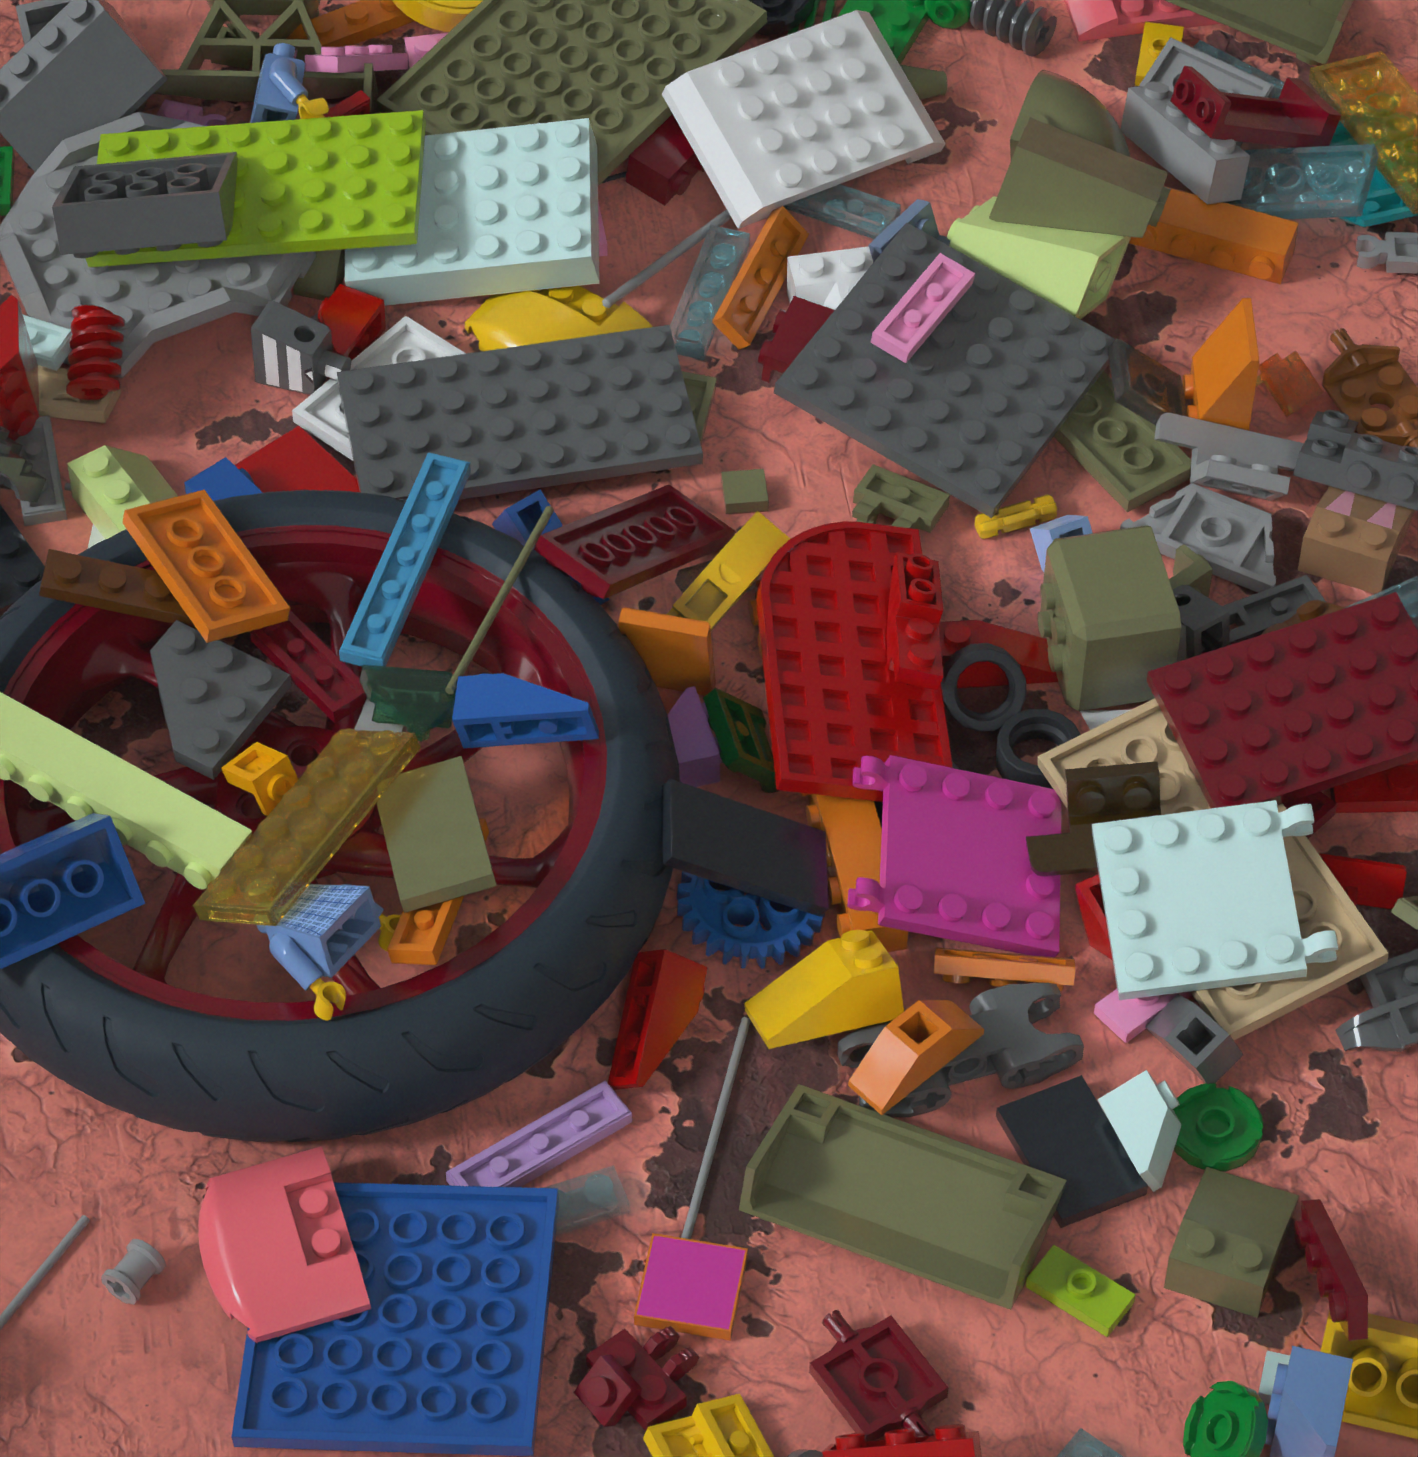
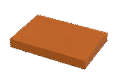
[618,607,716,696]

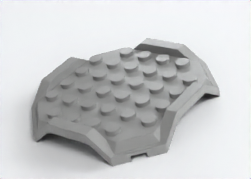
[0,112,316,378]

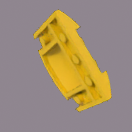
[465,286,653,351]

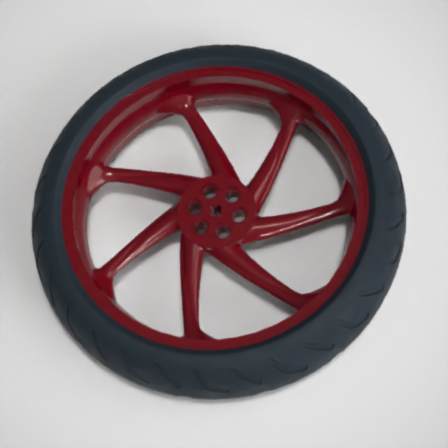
[0,490,680,1142]

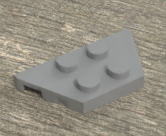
[1120,483,1276,593]

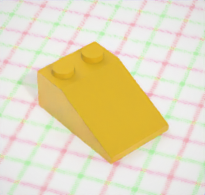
[744,930,904,1049]

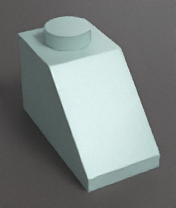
[1097,1070,1181,1192]

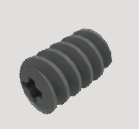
[970,0,1057,57]

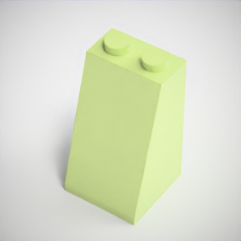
[947,196,1131,320]

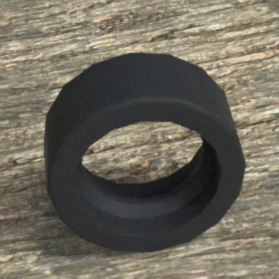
[941,643,1027,732]
[996,709,1081,789]

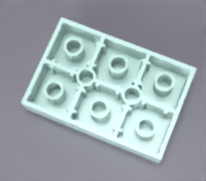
[345,118,600,306]

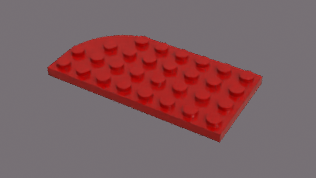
[756,521,953,802]

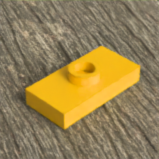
[1135,22,1184,86]

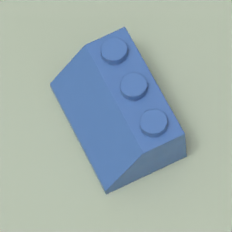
[1265,1346,1353,1457]

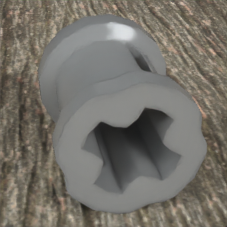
[101,1239,166,1305]

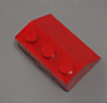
[0,294,39,441]

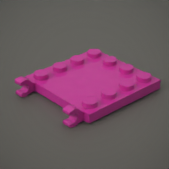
[847,755,1062,957]

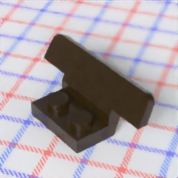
[1026,761,1162,876]

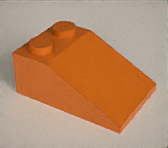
[1182,298,1260,431]

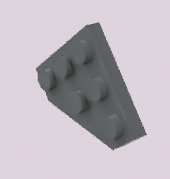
[150,620,291,780]

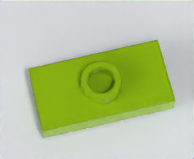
[1026,1245,1136,1338]

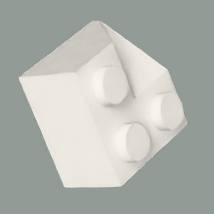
[787,246,873,310]

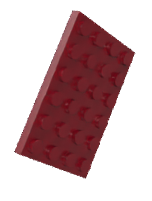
[1147,592,1418,809]

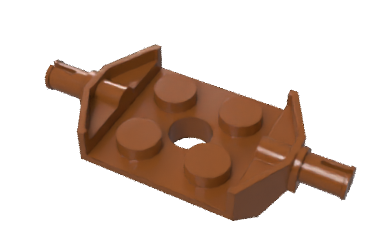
[1322,328,1418,448]

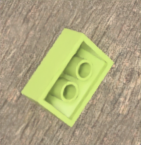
[67,445,178,539]

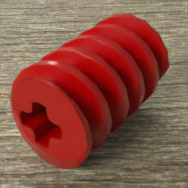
[66,305,125,401]

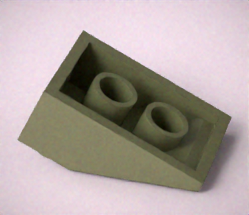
[1164,1167,1299,1318]

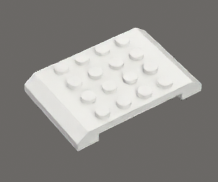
[662,10,946,229]

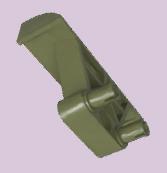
[133,0,378,114]

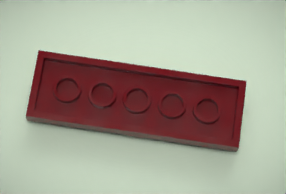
[533,484,736,599]

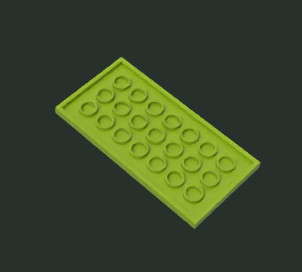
[85,110,426,267]

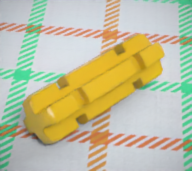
[974,494,1058,539]

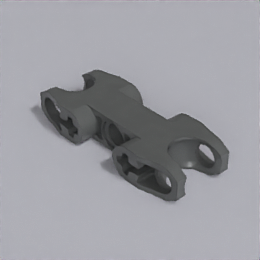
[837,982,1084,1118]

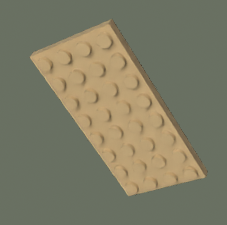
[1037,698,1388,1040]

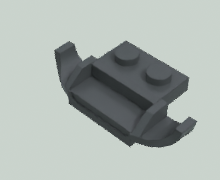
[1335,949,1418,1052]

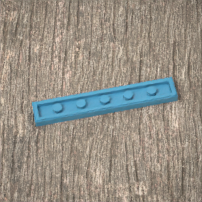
[339,452,471,672]

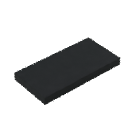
[662,779,829,917]

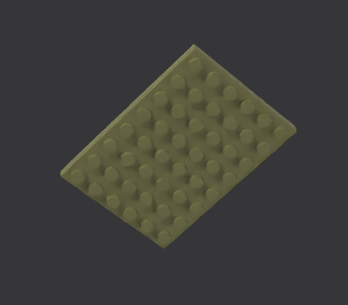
[376,0,767,186]

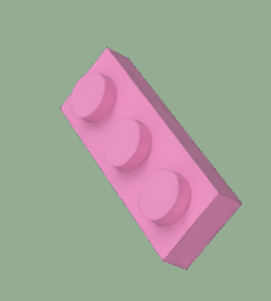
[305,44,408,73]
[870,253,975,363]

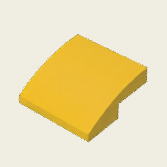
[643,1394,774,1457]

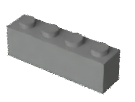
[1120,82,1250,204]

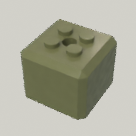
[1037,525,1182,711]

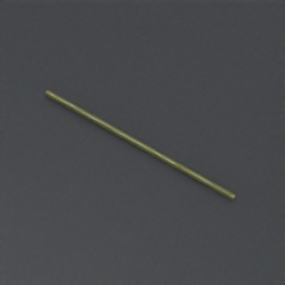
[445,506,554,694]

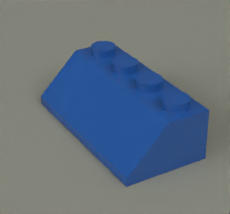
[0,813,145,969]

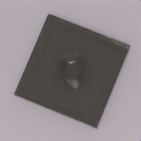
[1108,339,1187,426]

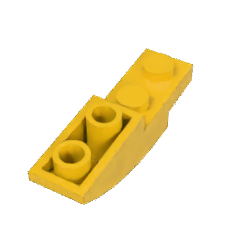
[666,511,791,631]

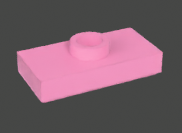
[1094,989,1192,1043]

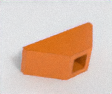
[848,1000,984,1115]

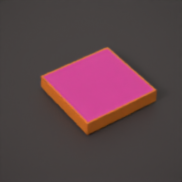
[634,1233,748,1341]

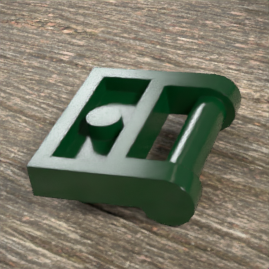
[703,687,780,793]

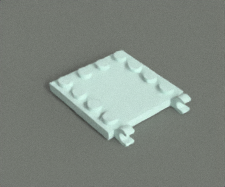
[1092,800,1338,1000]

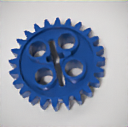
[677,871,825,969]

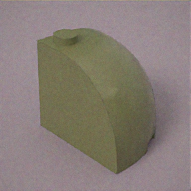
[1010,70,1130,160]

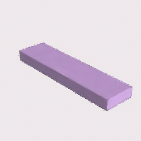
[446,1080,632,1187]

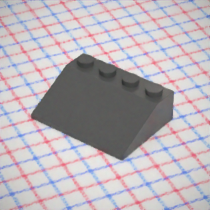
[0,0,168,172]
[52,152,238,258]

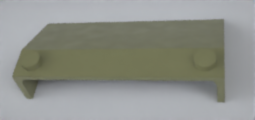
[1165,0,1354,65]
[739,1084,1067,1310]

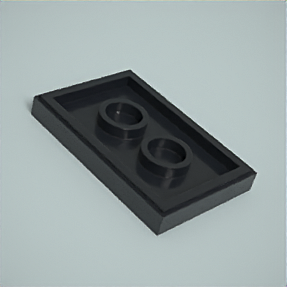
[996,1075,1148,1228]

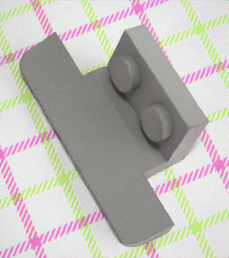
[1154,413,1304,501]

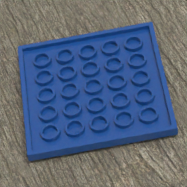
[231,1182,559,1457]

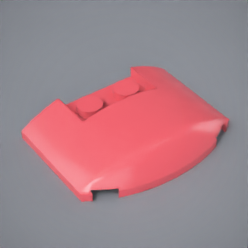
[1064,0,1222,42]
[198,1146,371,1343]

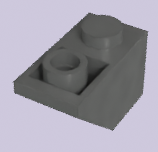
[1145,994,1243,1084]

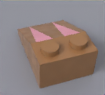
[1298,486,1416,596]

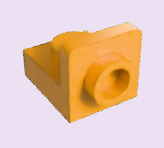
[221,742,303,817]

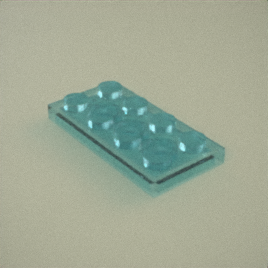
[1224,144,1379,219]

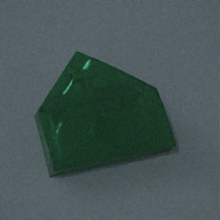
[359,665,457,742]

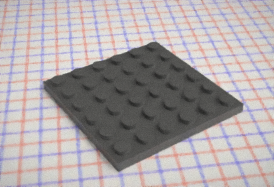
[774,222,1121,518]

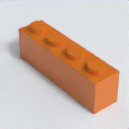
[1129,186,1299,285]

